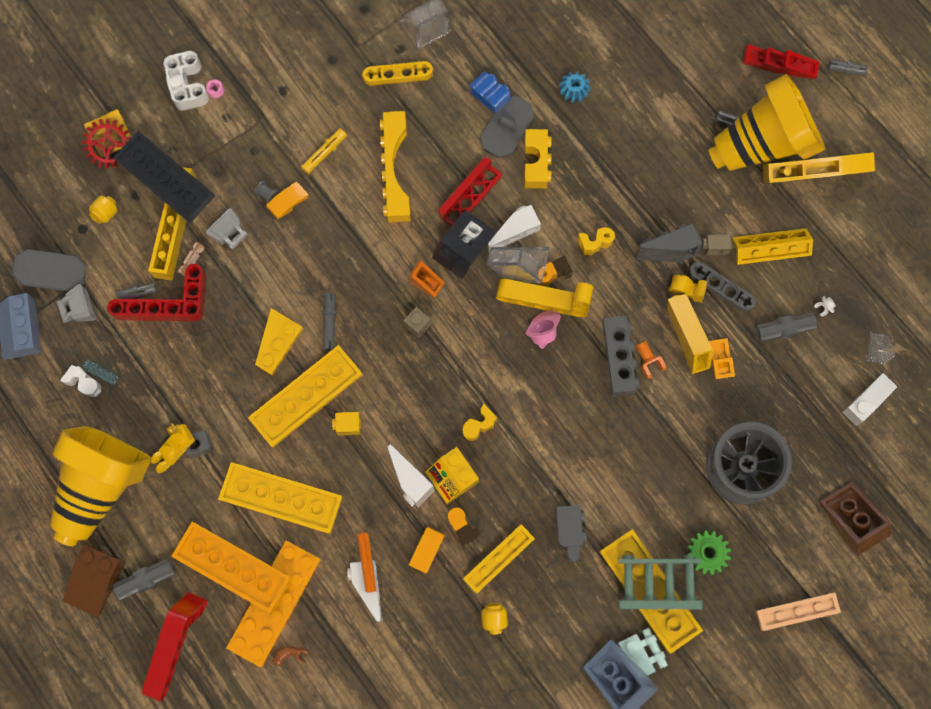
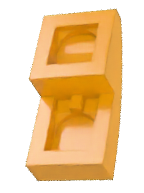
[266,182,309,219]
[709,338,735,379]
[409,526,445,574]

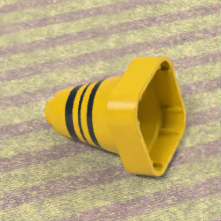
[708,74,826,171]
[50,426,152,546]

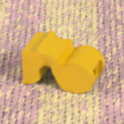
[577,228,615,256]
[669,275,707,303]
[463,404,497,441]

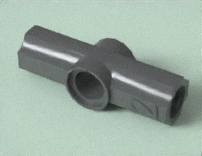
[756,313,817,342]
[113,559,176,601]

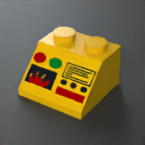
[425,447,479,504]

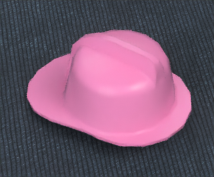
[525,311,561,349]

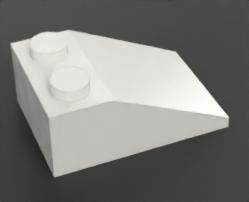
[388,444,435,508]

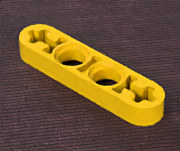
[363,61,433,85]

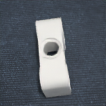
[164,51,209,110]

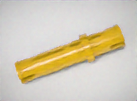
[300,128,347,175]

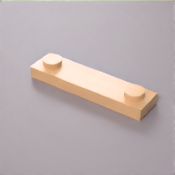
[755,593,841,631]

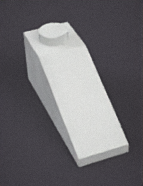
[488,205,541,253]
[842,373,897,426]
[347,560,382,622]

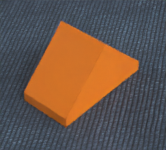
[409,260,445,297]

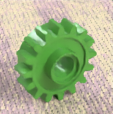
[686,531,731,575]

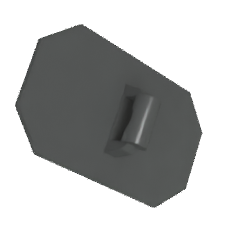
[480,96,534,158]
[12,249,86,291]

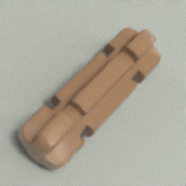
[178,242,204,276]

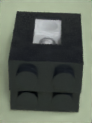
[432,210,496,279]

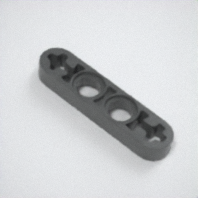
[689,262,756,312]

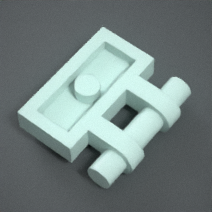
[618,628,668,676]

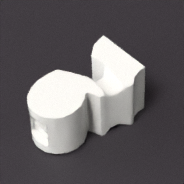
[60,365,101,397]

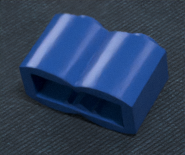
[469,71,511,114]

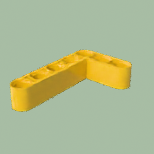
[496,279,594,317]

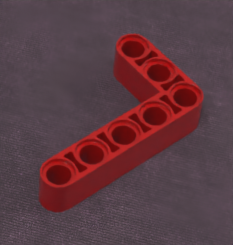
[107,264,206,321]
[142,592,208,702]

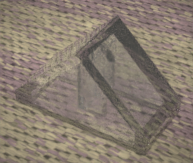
[867,332,895,364]

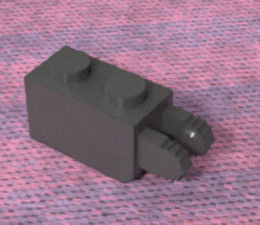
[556,505,587,564]

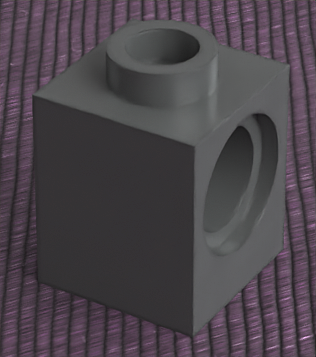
[183,431,213,458]

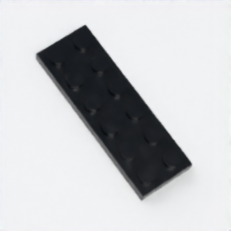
[113,131,215,224]

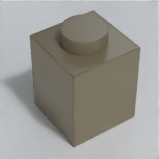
[403,307,431,338]

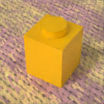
[332,412,361,436]

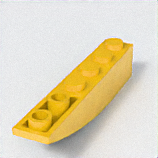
[763,152,875,183]

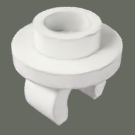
[814,296,836,316]

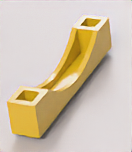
[380,111,411,223]

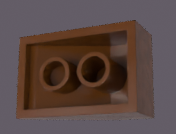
[820,482,892,556]
[63,544,126,618]

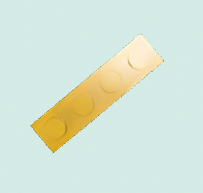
[463,524,535,594]

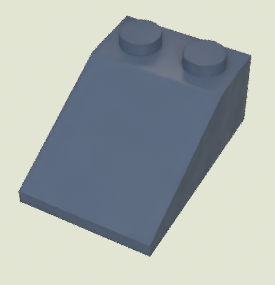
[583,640,658,709]

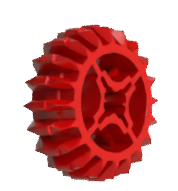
[82,118,132,169]

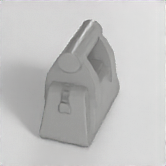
[206,208,248,250]
[57,284,96,323]

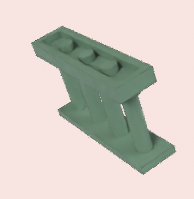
[617,555,703,610]

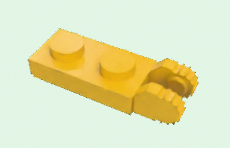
[151,425,195,474]

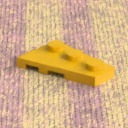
[255,308,303,376]

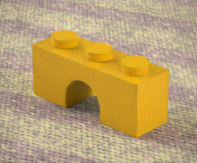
[525,129,551,188]

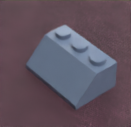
[0,293,41,360]

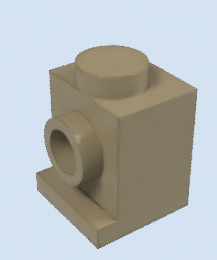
[702,231,732,255]

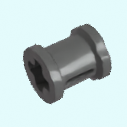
[254,180,279,203]

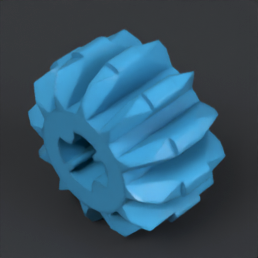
[559,71,590,103]

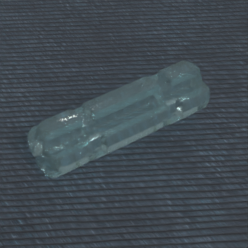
[82,360,119,385]

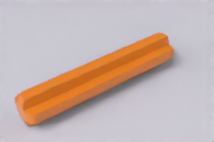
[358,533,377,593]

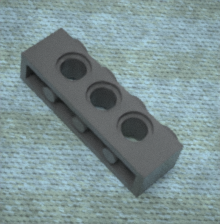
[602,316,639,397]

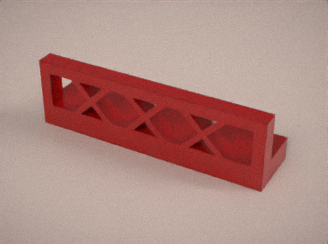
[438,156,503,227]

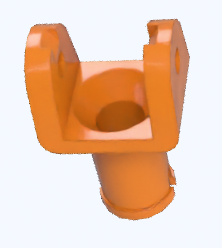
[635,341,666,379]

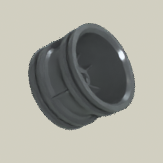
[706,422,792,505]

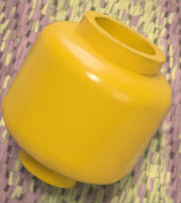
[89,196,117,224]
[481,603,508,634]

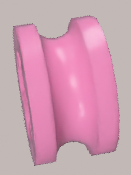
[206,79,224,98]

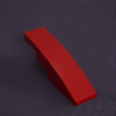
[742,44,820,79]

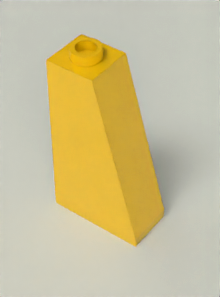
[667,294,713,374]

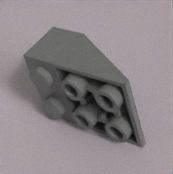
[636,223,702,263]

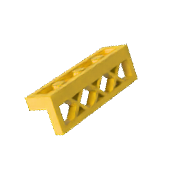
[732,228,813,265]

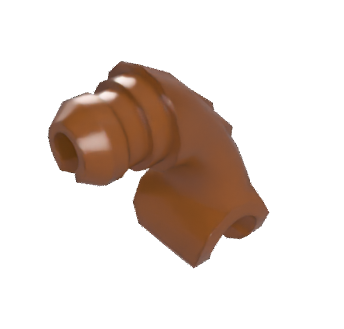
[273,646,310,666]

